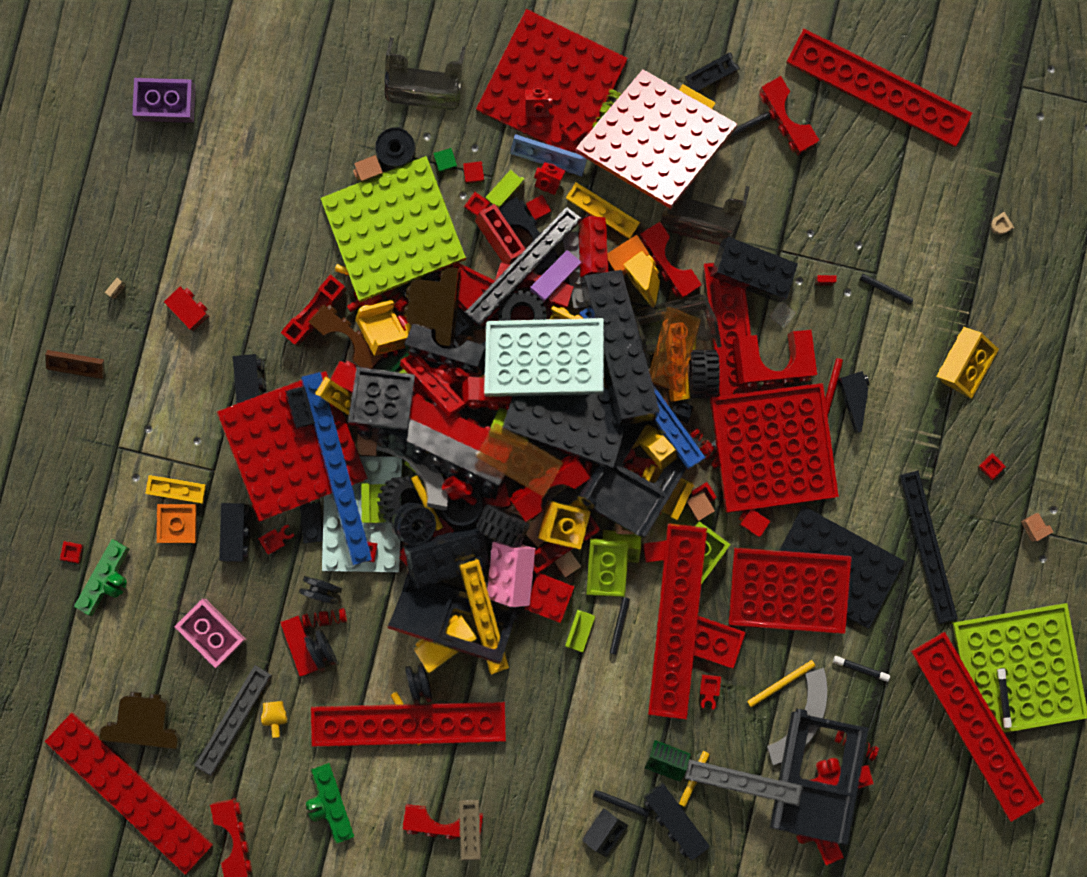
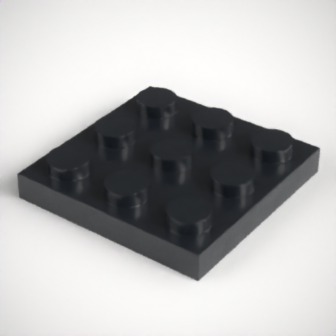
[348,367,415,432]

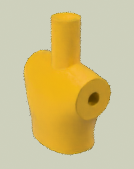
[261,701,287,738]

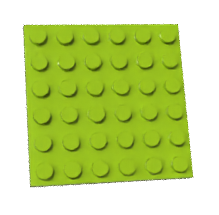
[321,156,467,302]
[952,603,1087,733]

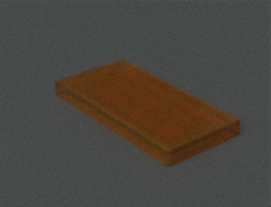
[649,307,701,393]
[475,423,563,496]

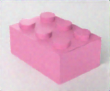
[487,541,535,607]
[175,599,247,668]

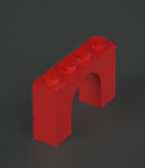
[733,330,817,387]

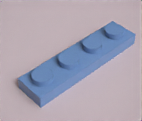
[510,134,587,176]

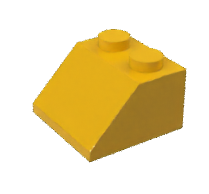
[623,251,660,308]
[538,500,590,549]

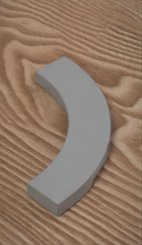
[376,445,448,510]
[767,668,827,765]

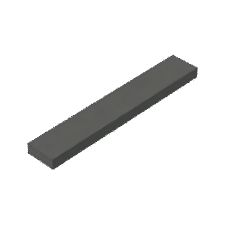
[195,665,272,776]
[685,760,803,806]

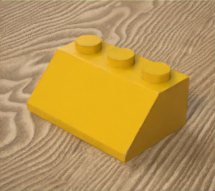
[936,327,999,399]
[414,614,476,673]

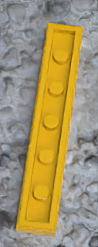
[459,560,509,675]

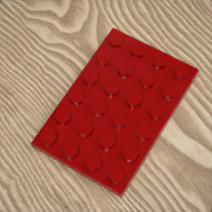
[729,548,851,634]

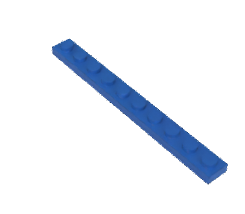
[579,308,705,470]
[301,372,372,565]

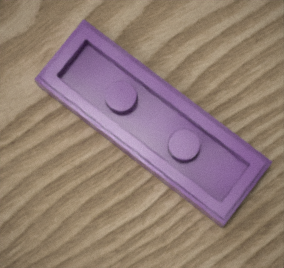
[530,250,581,302]

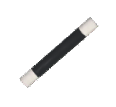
[833,656,890,682]
[997,668,1012,728]

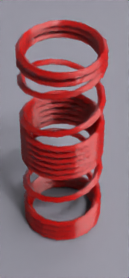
[383,288,409,318]
[690,428,719,469]
[302,608,347,629]
[835,731,879,761]

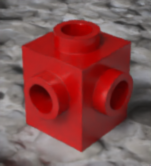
[525,88,552,117]
[534,162,565,195]

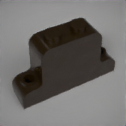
[404,268,462,346]
[99,691,181,749]

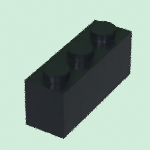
[219,503,250,562]

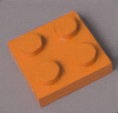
[157,504,197,543]

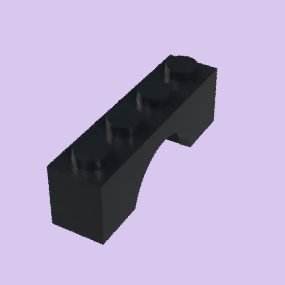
[498,197,558,275]
[404,324,486,374]

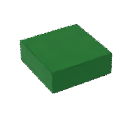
[433,148,457,172]

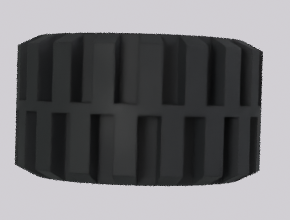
[498,291,546,321]
[689,350,720,398]
[377,476,426,525]
[476,505,530,547]

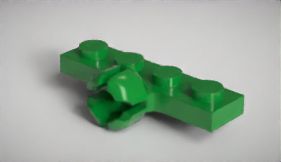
[74,539,130,616]
[306,763,355,844]

